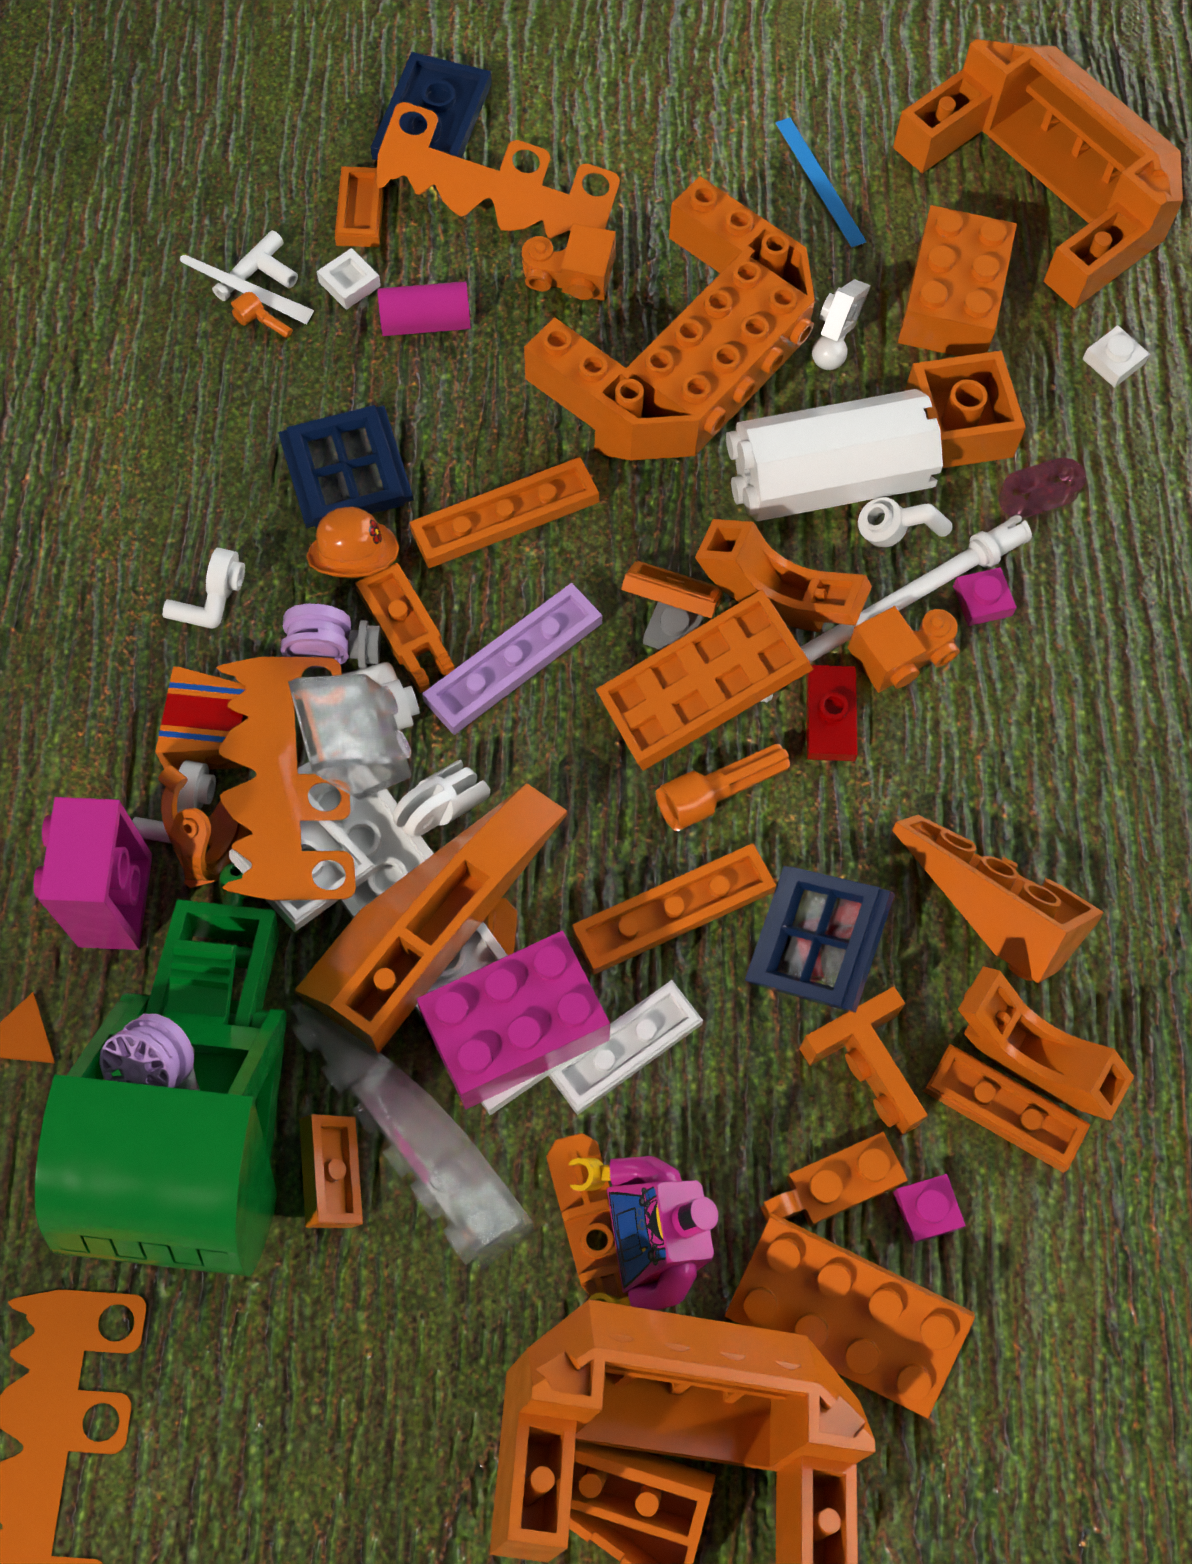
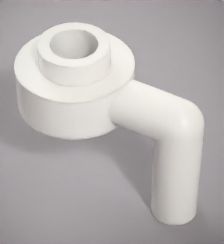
[858,497,952,548]
[162,547,245,629]
[342,662,420,731]
[132,760,216,843]

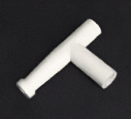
[212,230,298,301]

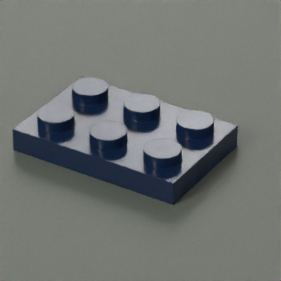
[371,52,492,160]

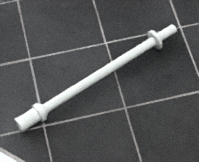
[761,515,1032,703]

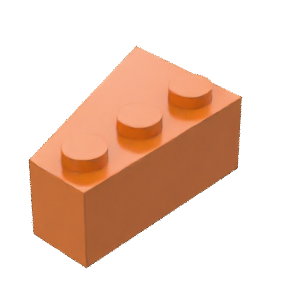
[569,1441,716,1564]

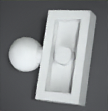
[812,279,871,370]

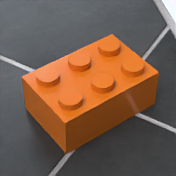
[897,205,1017,356]

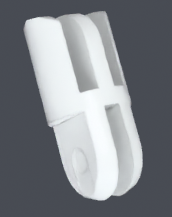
[393,760,490,837]

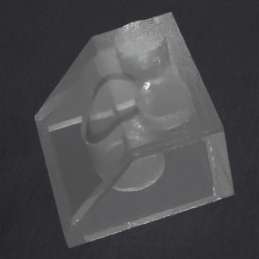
[288,674,412,800]

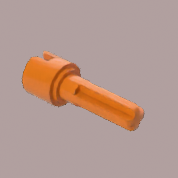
[655,744,790,831]

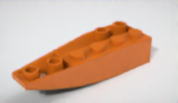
[294,783,567,1054]

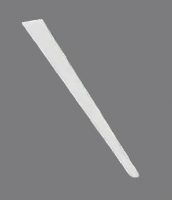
[180,255,314,325]

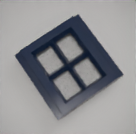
[278,405,414,528]
[745,866,895,1013]

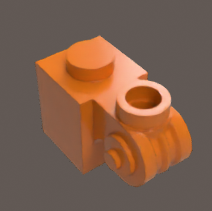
[522,223,616,301]
[848,606,960,693]

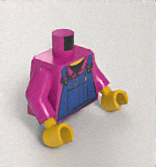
[569,1156,718,1311]

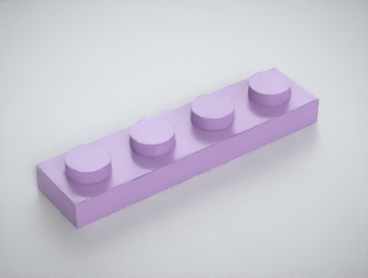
[422,583,602,735]

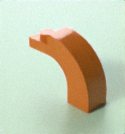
[695,519,872,632]
[958,966,1134,1121]

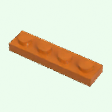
[409,457,599,569]
[571,843,776,975]

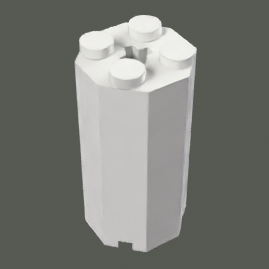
[726,389,943,521]

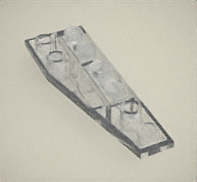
[290,1001,534,1270]

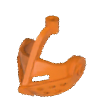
[158,765,252,888]

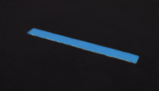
[775,117,867,248]

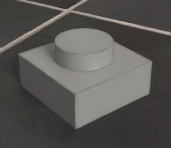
[643,602,704,650]

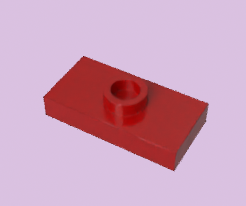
[806,665,858,762]

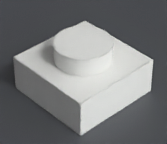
[317,248,381,310]
[1083,325,1150,388]

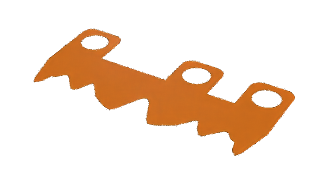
[376,102,620,239]
[216,657,356,901]
[0,1289,146,1564]

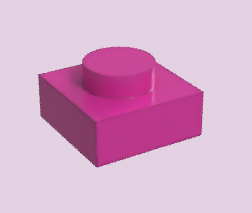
[953,567,1017,626]
[893,1174,966,1244]

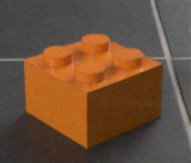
[905,350,1026,468]

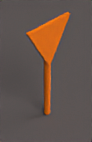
[0,992,56,1064]

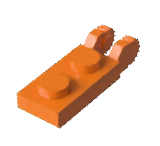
[355,563,455,693]

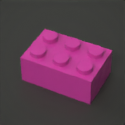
[34,797,153,950]
[416,930,610,1110]

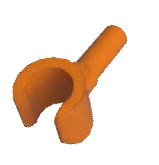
[231,292,293,338]

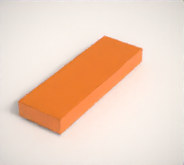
[923,1044,1091,1173]

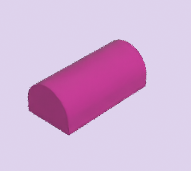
[378,281,471,336]

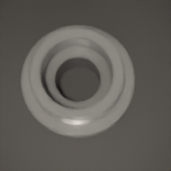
[349,620,381,669]

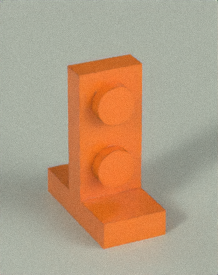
[799,986,928,1136]

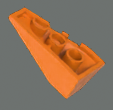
[892,815,1104,983]

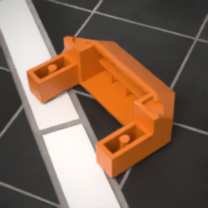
[893,39,1183,309]
[524,176,815,461]
[490,1299,875,1564]

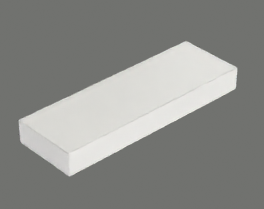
[548,980,703,1115]

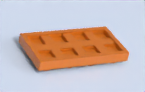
[596,589,813,771]
[725,1213,975,1419]

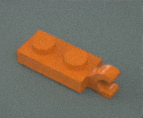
[760,1131,908,1227]

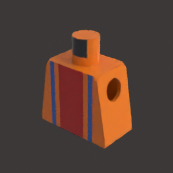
[155,666,248,771]

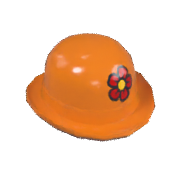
[307,507,400,578]

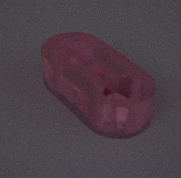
[998,458,1086,518]

